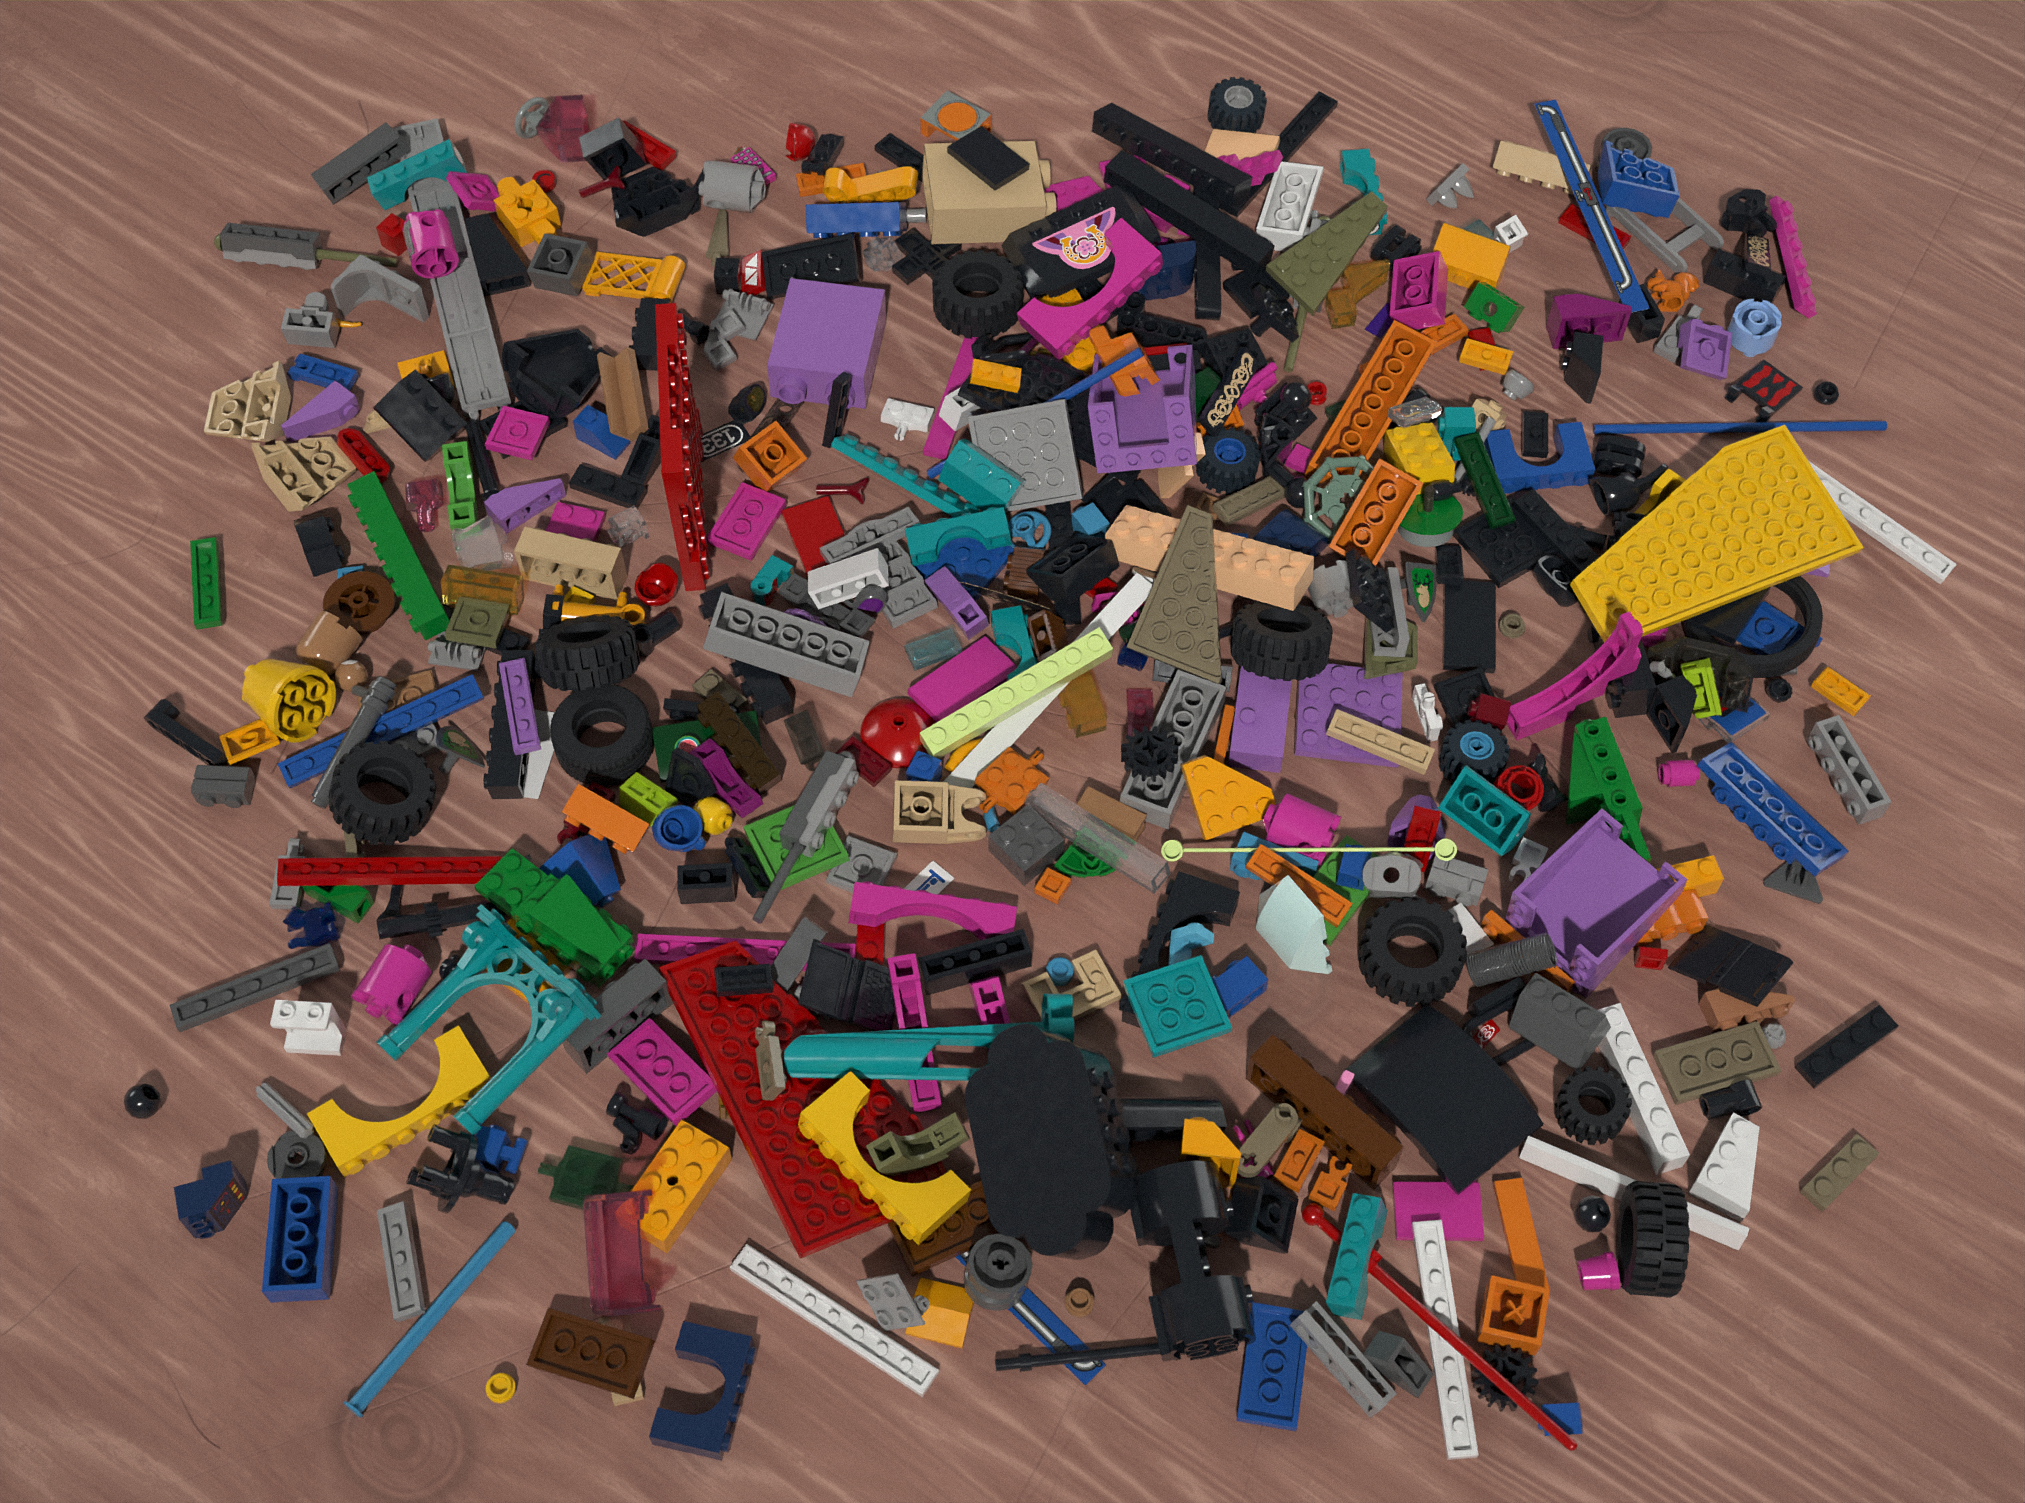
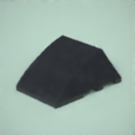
[611,167,699,237]

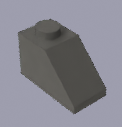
[1363,1331,1434,1398]

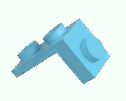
[1168,923,1214,966]

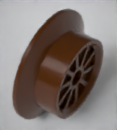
[323,571,395,635]

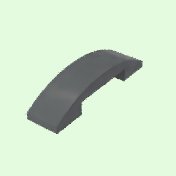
[779,573,875,638]

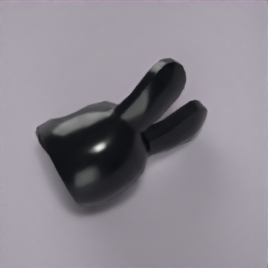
[1589,463,1668,516]

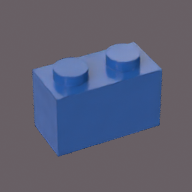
[1211,956,1269,1018]

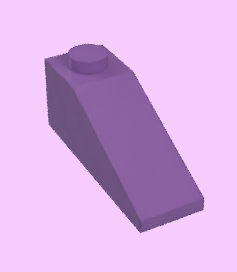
[281,381,360,443]
[484,478,566,535]

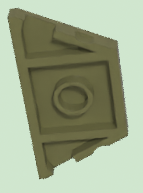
[1364,617,1418,679]

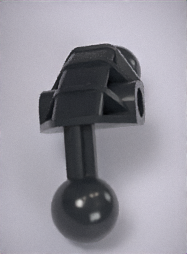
[1258,382,1316,508]

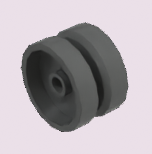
[1595,128,1652,174]
[963,1234,1033,1311]

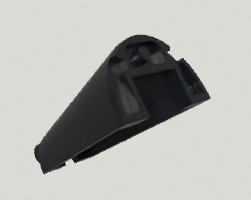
[502,328,613,419]

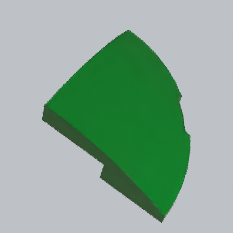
[1054,828,1129,878]

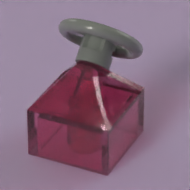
[514,95,589,162]

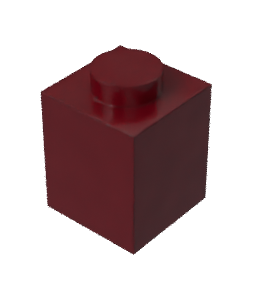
[1467,693,1511,731]

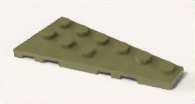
[1266,192,1388,316]

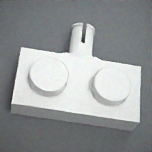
[881,398,934,441]
[1411,683,1443,742]

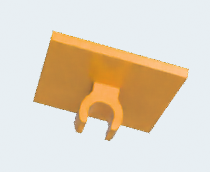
[397,350,455,389]

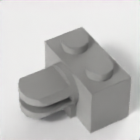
[281,292,339,348]

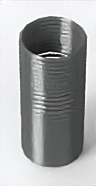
[1466,933,1557,987]

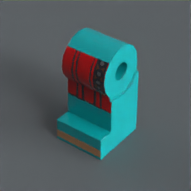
[751,555,794,606]

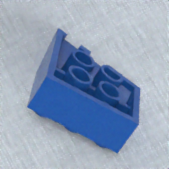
[1597,140,1680,218]

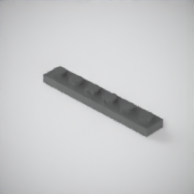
[170,943,340,1032]

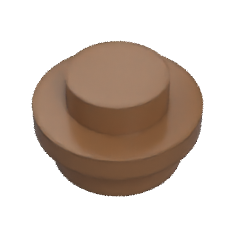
[1065,1288,1094,1318]

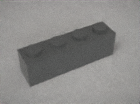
[310,122,408,204]

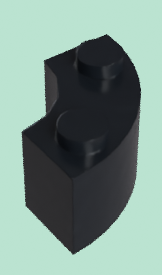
[293,511,345,577]

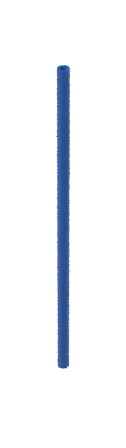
[1593,421,1887,434]

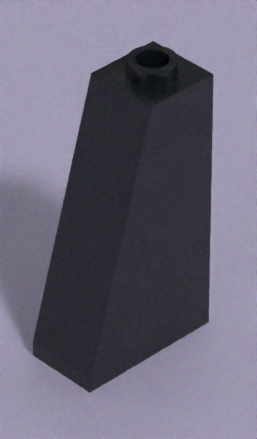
[465,213,531,297]

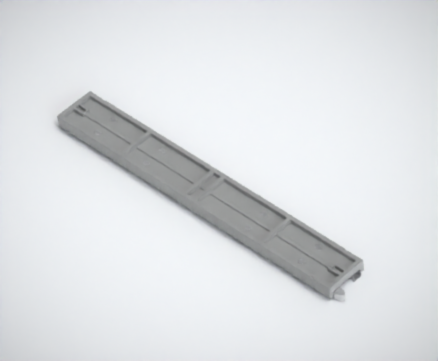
[393,118,512,422]

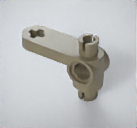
[1238,1103,1302,1178]

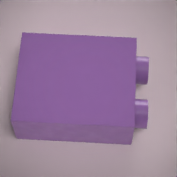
[767,278,886,409]

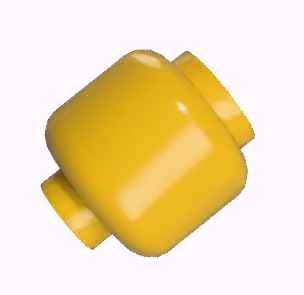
[693,796,733,835]

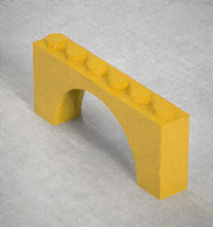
[307,1025,491,1177]
[798,1071,971,1245]

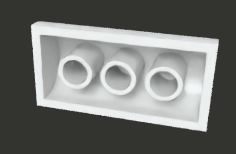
[1256,161,1323,252]

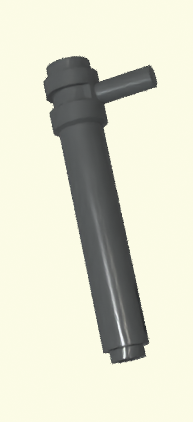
[311,676,397,809]

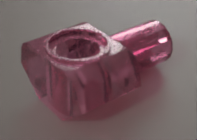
[405,479,444,532]

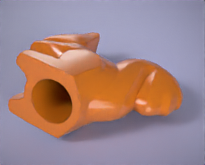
[1646,270,1699,312]

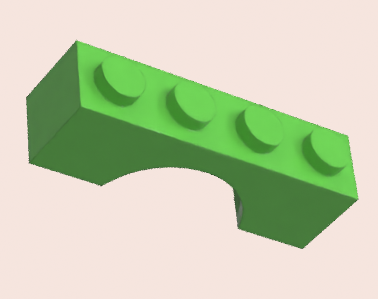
[442,441,480,542]

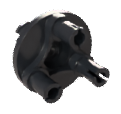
[406,1124,515,1214]

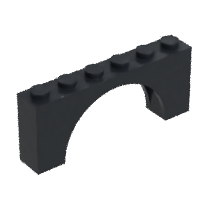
[1119,871,1240,1028]

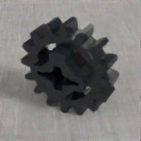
[1121,726,1178,782]
[1471,1344,1539,1412]

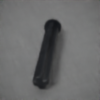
[465,419,501,501]

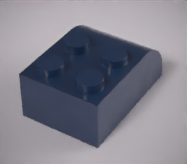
[1134,240,1196,301]
[1252,509,1329,558]

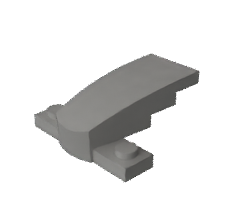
[820,507,938,629]

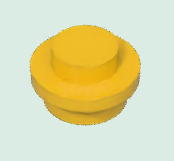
[485,1373,516,1404]

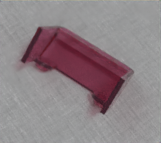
[583,1189,661,1316]

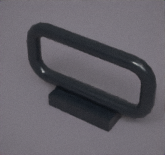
[971,333,1040,363]
[1462,977,1536,1067]

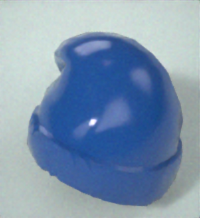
[652,805,706,852]

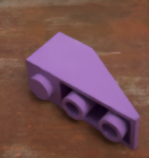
[924,566,989,640]

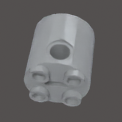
[699,160,766,213]

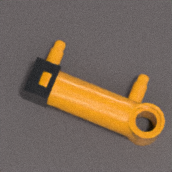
[543,584,645,629]

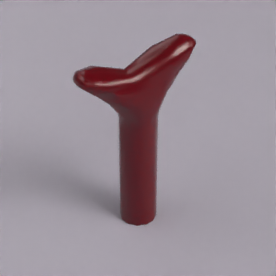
[579,166,625,198]
[816,477,869,504]

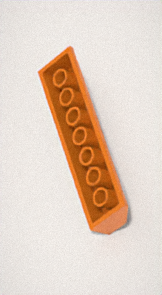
[1304,320,1437,488]

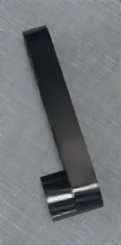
[144,699,228,766]

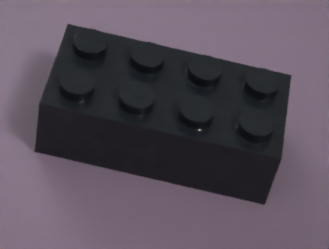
[1587,623,1656,718]

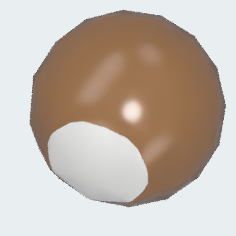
[334,660,368,692]

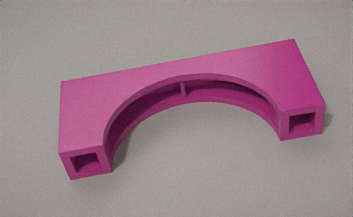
[1017,218,1163,360]

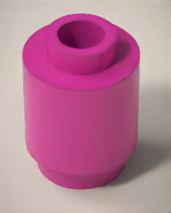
[1658,760,1700,787]

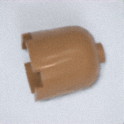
[296,611,363,676]

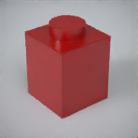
[376,213,407,256]

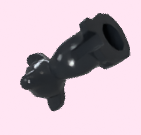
[1527,753,1568,812]

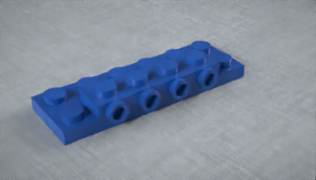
[1697,742,1849,876]

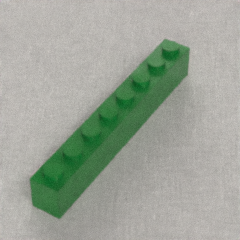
[347,471,450,641]

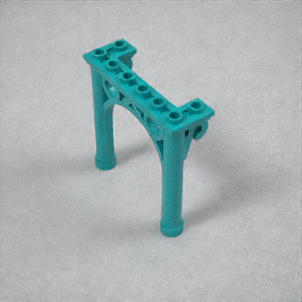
[376,905,601,1136]

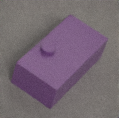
[1228,666,1292,773]

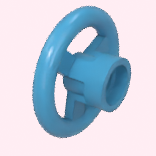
[1008,511,1051,549]

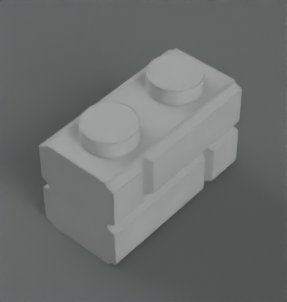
[1425,855,1488,906]

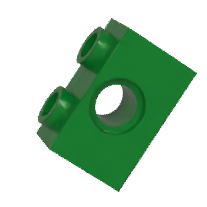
[1464,282,1525,334]

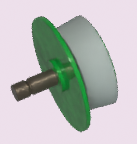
[1398,486,1463,547]

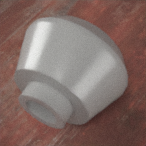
[1502,370,1534,401]

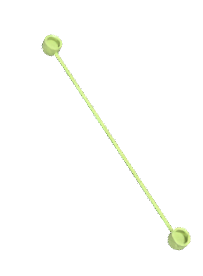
[1161,838,1457,862]

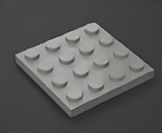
[968,399,1084,512]

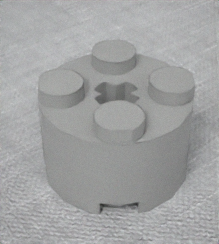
[1308,560,1353,618]

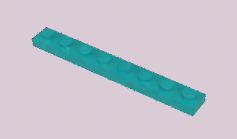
[831,434,979,518]

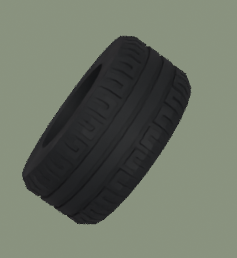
[550,684,654,786]

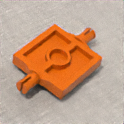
[974,747,1049,815]

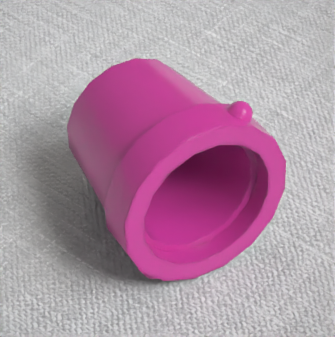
[1577,1251,1620,1291]

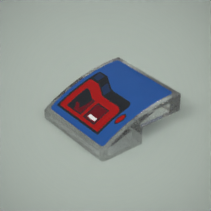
[1694,685,1770,744]

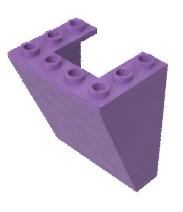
[1088,345,1197,474]
[1505,809,1687,998]

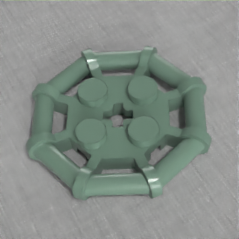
[1302,455,1374,544]

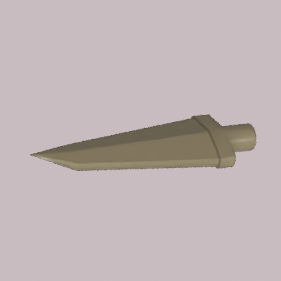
[706,209,729,267]

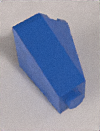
[539,834,621,908]

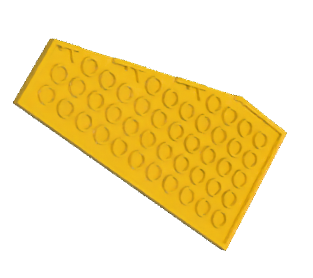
[1570,425,1864,642]

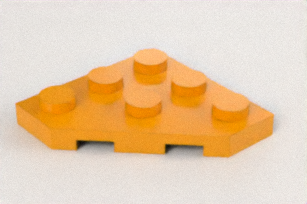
[1180,755,1276,840]

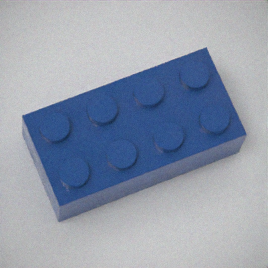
[806,202,907,238]
[262,1176,338,1303]

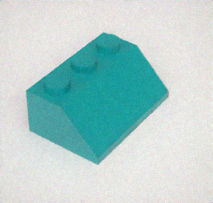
[938,438,1026,513]
[1438,765,1531,856]

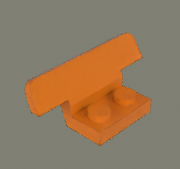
[1089,325,1160,397]

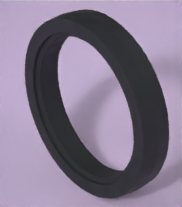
[1682,576,1823,678]

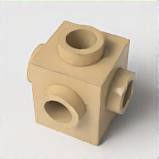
[1472,399,1508,433]

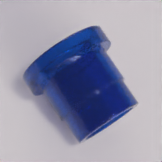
[1117,641,1148,671]

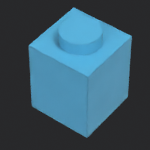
[1072,503,1110,539]

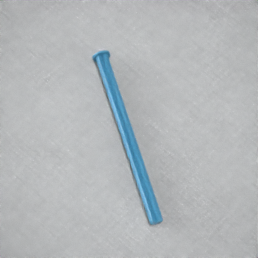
[343,1221,516,1418]

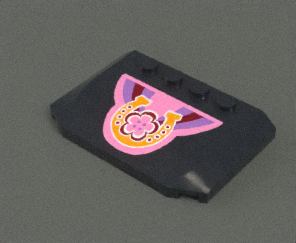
[1001,185,1161,300]

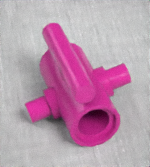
[1237,362,1277,410]

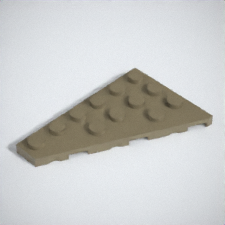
[1127,505,1222,684]

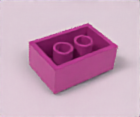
[1390,251,1448,330]

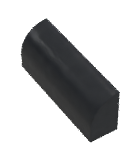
[1118,1097,1227,1141]

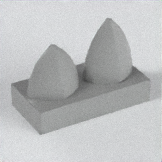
[1426,163,1474,208]

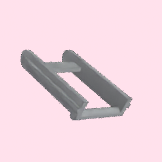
[1605,198,1724,274]

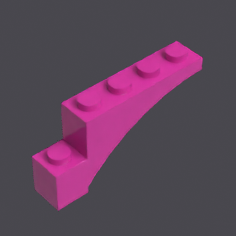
[888,953,942,1113]

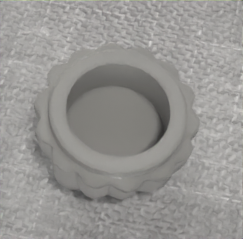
[1761,1023,1786,1049]

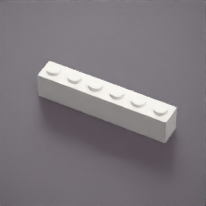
[1598,1003,1690,1175]

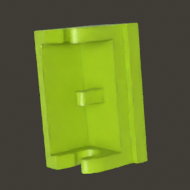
[1681,658,1722,718]
[619,772,678,827]

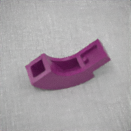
[689,738,764,818]

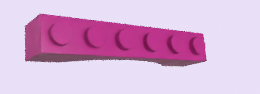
[848,881,1017,941]

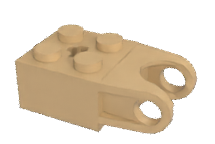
[892,780,987,844]

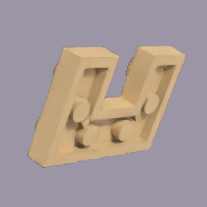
[1022,950,1121,1022]

